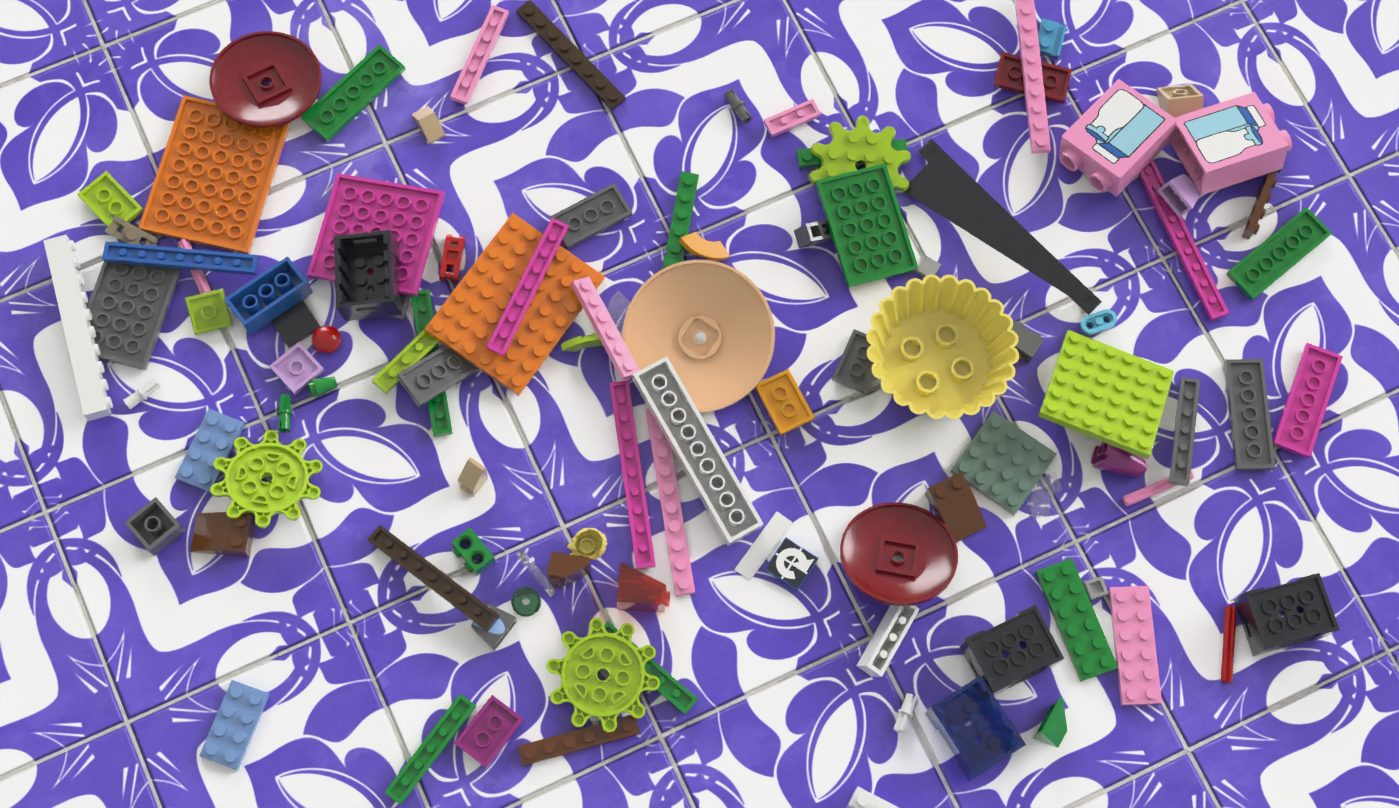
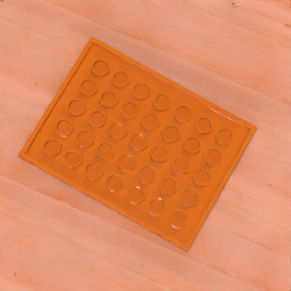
[139,95,291,254]
[424,213,605,396]

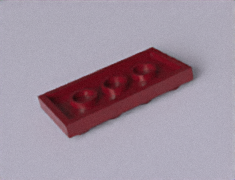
[993,52,1072,104]

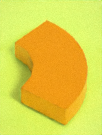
[679,232,730,261]

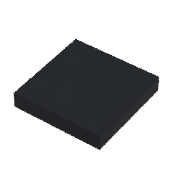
[271,300,320,348]

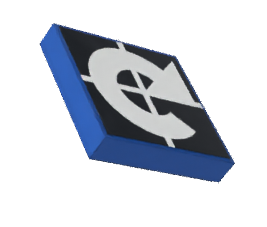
[764,537,819,591]

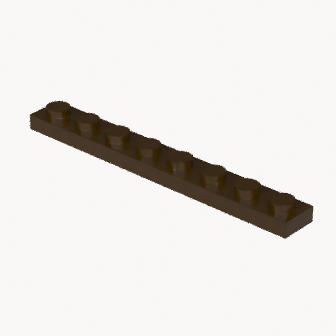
[516,0,626,111]
[367,525,500,632]

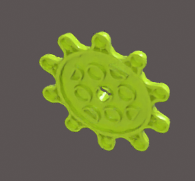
[809,115,911,191]
[210,430,323,529]
[546,618,660,733]

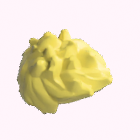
[567,528,608,560]

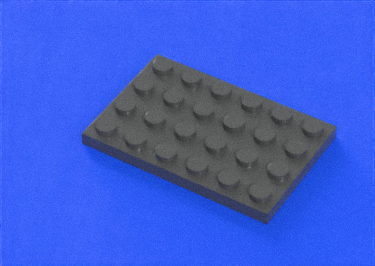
[87,262,183,371]

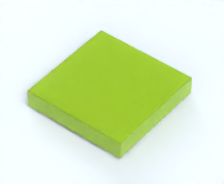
[185,288,233,335]

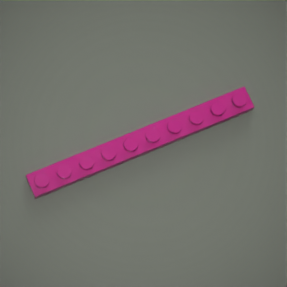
[1138,160,1229,322]
[609,380,656,570]

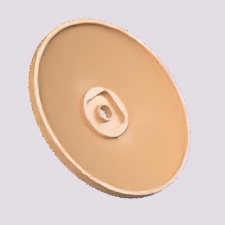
[623,260,775,413]

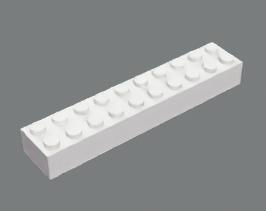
[632,356,763,546]

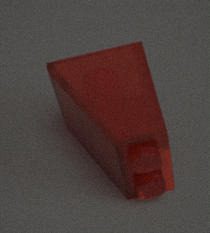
[617,563,670,613]

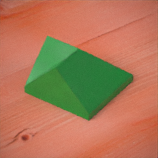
[1033,698,1068,748]

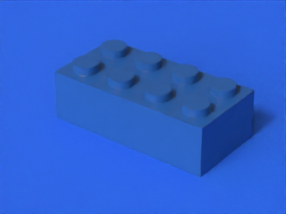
[224,256,314,335]

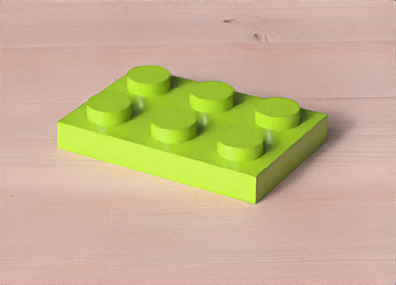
[77,171,144,232]

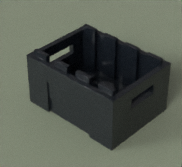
[334,230,402,321]
[1234,573,1340,656]
[959,605,1064,699]

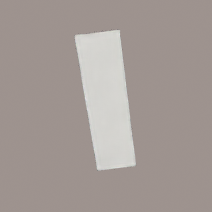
[734,512,793,580]

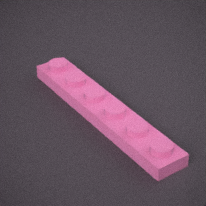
[450,5,509,106]
[571,277,640,380]

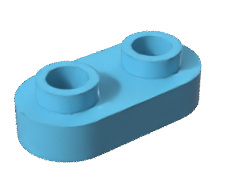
[1080,309,1117,335]

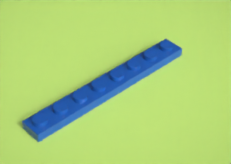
[102,241,259,276]

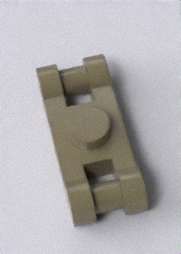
[105,215,158,246]

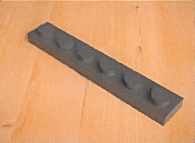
[1168,377,1200,487]

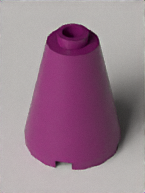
[1091,442,1148,477]

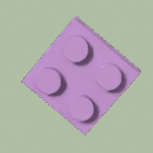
[269,342,325,395]

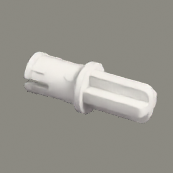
[123,378,161,409]
[893,693,918,734]

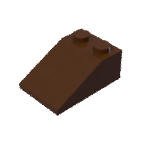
[924,472,987,543]
[190,512,255,558]

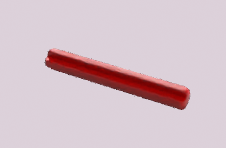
[1221,606,1237,683]

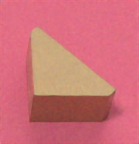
[411,106,446,144]

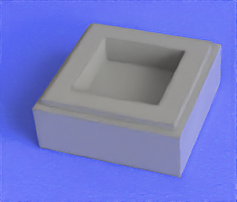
[915,255,941,277]
[1083,576,1109,601]

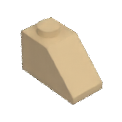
[457,457,488,496]

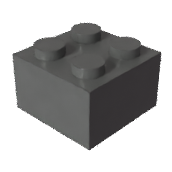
[124,497,185,556]

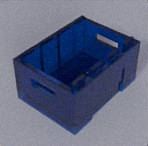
[925,675,1026,782]

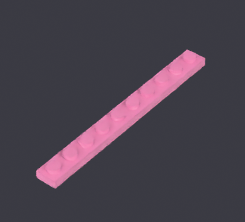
[1014,0,1051,154]
[645,408,695,596]

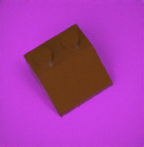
[547,551,592,588]

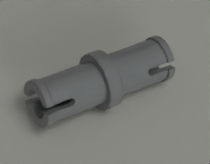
[724,89,753,124]

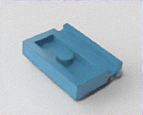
[1038,18,1067,59]

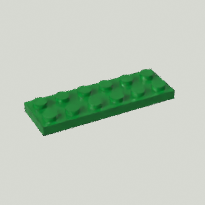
[301,44,406,143]
[1226,207,1332,301]
[1035,558,1118,682]

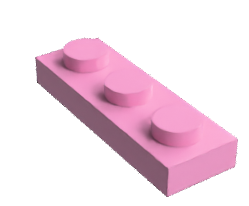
[764,99,821,138]

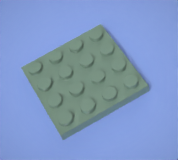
[950,411,1057,516]

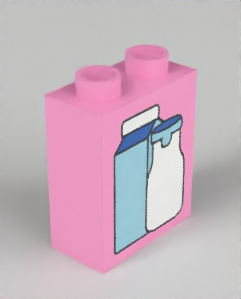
[1059,79,1177,197]
[1170,92,1292,195]

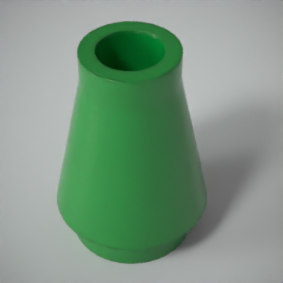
[307,376,337,397]

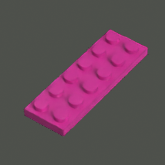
[1273,343,1343,459]

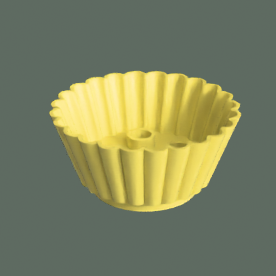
[866,274,1019,419]

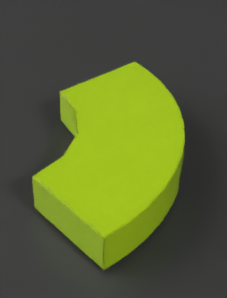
[561,333,603,352]

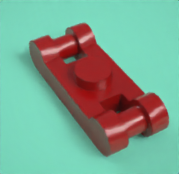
[439,234,466,282]

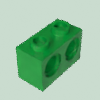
[451,528,496,576]

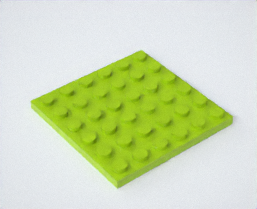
[1038,330,1174,460]

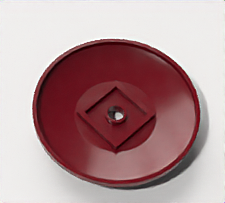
[209,31,322,128]
[840,502,958,606]

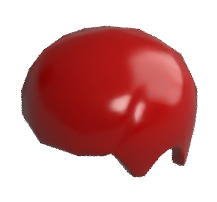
[311,325,342,354]

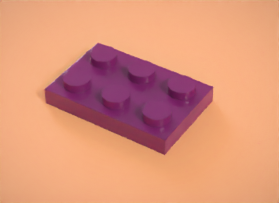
[454,695,524,769]

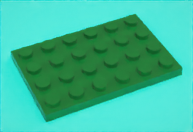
[815,163,919,288]

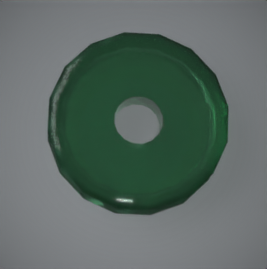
[511,587,541,617]

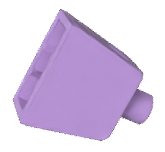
[1157,174,1200,218]

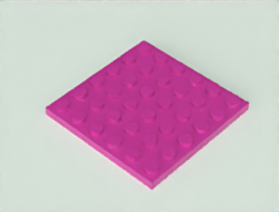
[307,173,445,297]

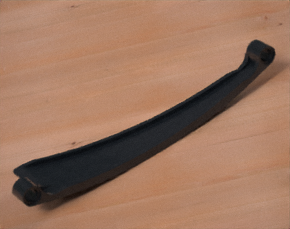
[905,138,1102,315]

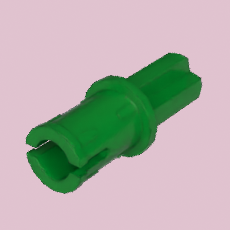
[277,394,292,433]

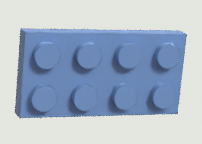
[174,408,245,493]
[199,680,270,770]

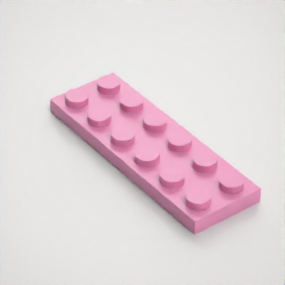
[1108,586,1162,706]

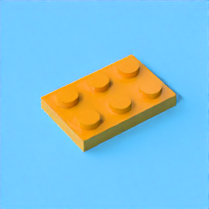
[755,369,815,436]

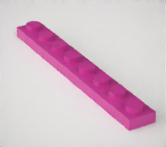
[486,217,569,357]

